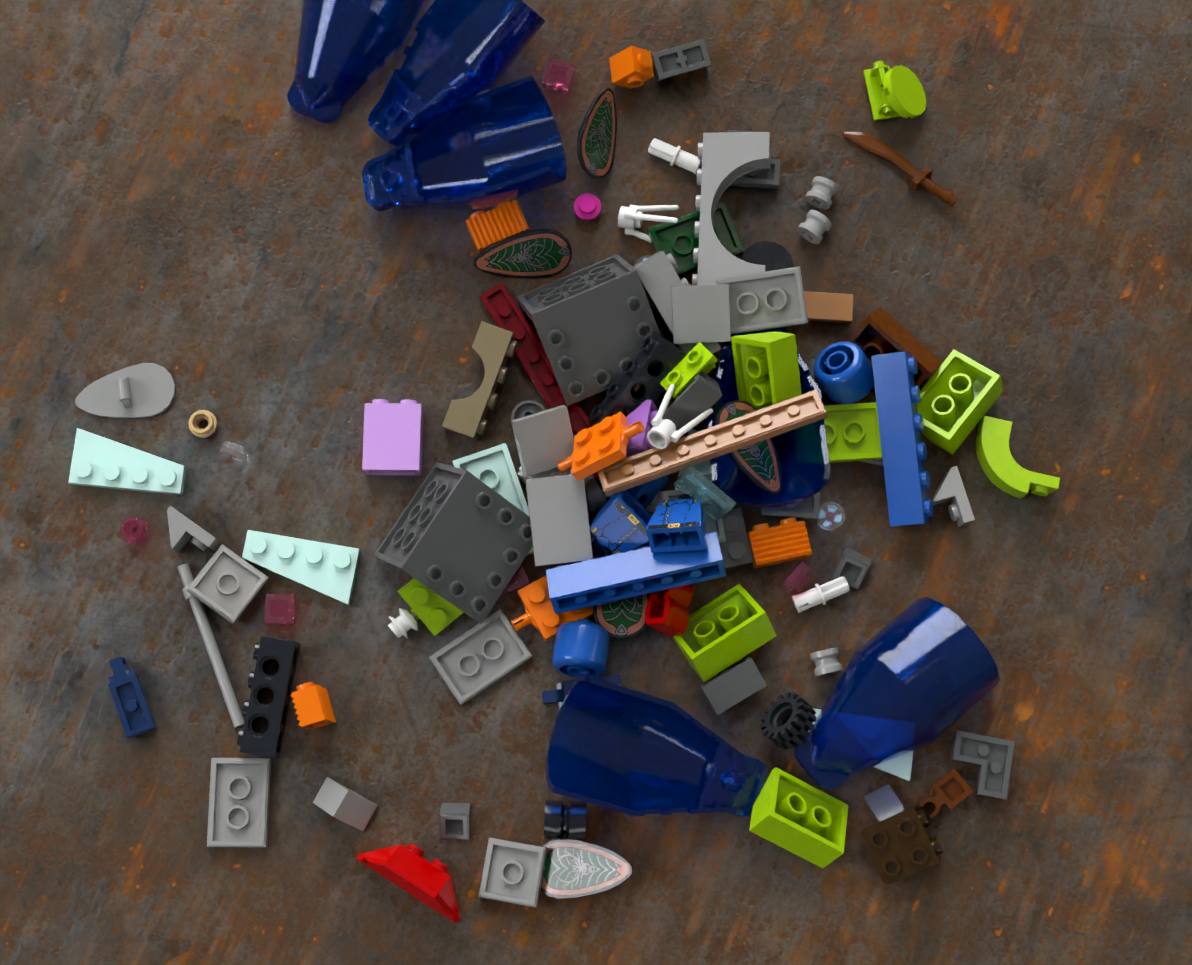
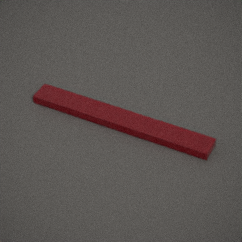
[479,282,600,482]

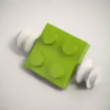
[388,578,463,639]

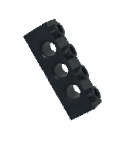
[588,331,686,427]
[237,636,300,758]

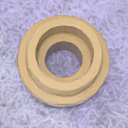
[188,410,217,438]

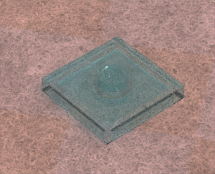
[673,466,736,520]

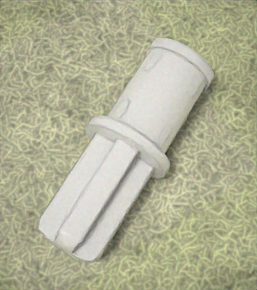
[648,138,702,174]
[792,577,849,613]

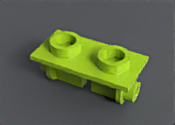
[863,61,900,121]
[660,342,718,399]

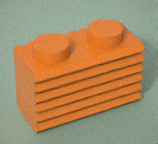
[466,200,530,254]
[747,517,812,569]
[291,682,336,730]

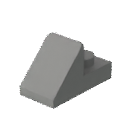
[931,466,975,528]
[167,506,222,553]

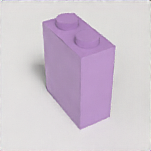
[362,399,424,476]

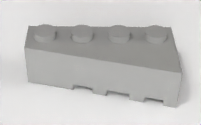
[634,251,721,355]

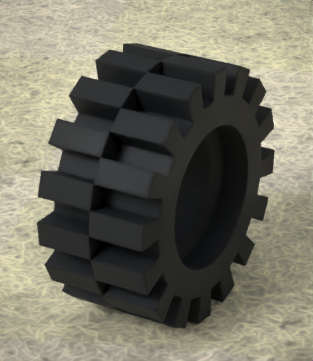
[760,692,817,750]

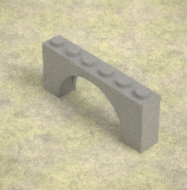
[692,132,771,285]

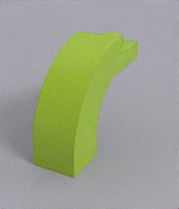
[976,416,1060,498]

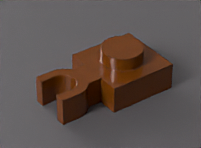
[919,768,974,819]

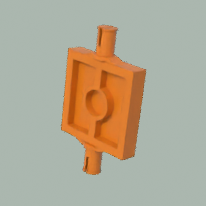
[557,412,645,481]
[511,564,594,642]

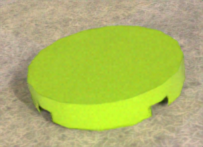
[883,65,926,119]

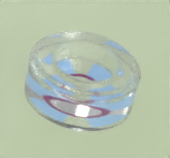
[220,441,250,462]
[816,501,845,531]

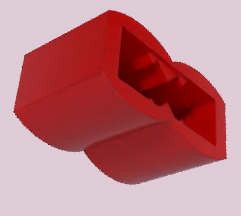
[645,584,693,636]

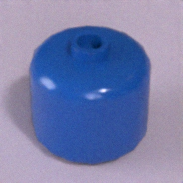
[814,342,874,404]
[552,619,610,678]

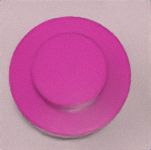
[574,193,601,221]

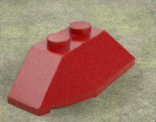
[356,842,461,924]

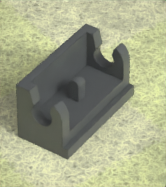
[651,39,711,81]
[662,371,722,431]
[697,656,767,715]

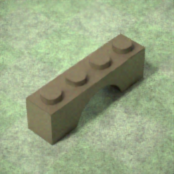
[442,321,518,441]

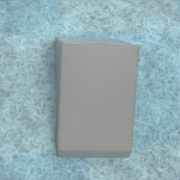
[312,777,378,831]

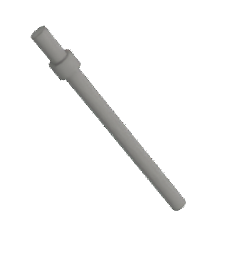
[177,563,245,728]

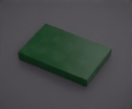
[647,202,744,277]

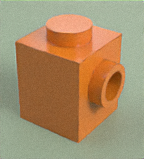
[609,46,654,89]

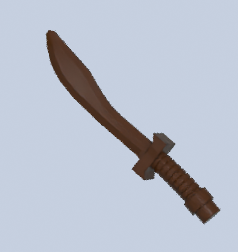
[843,131,959,207]

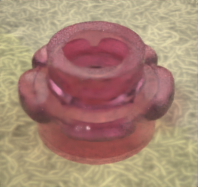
[120,516,148,544]

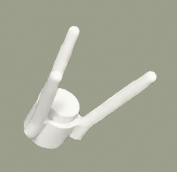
[618,204,679,243]
[647,384,713,449]

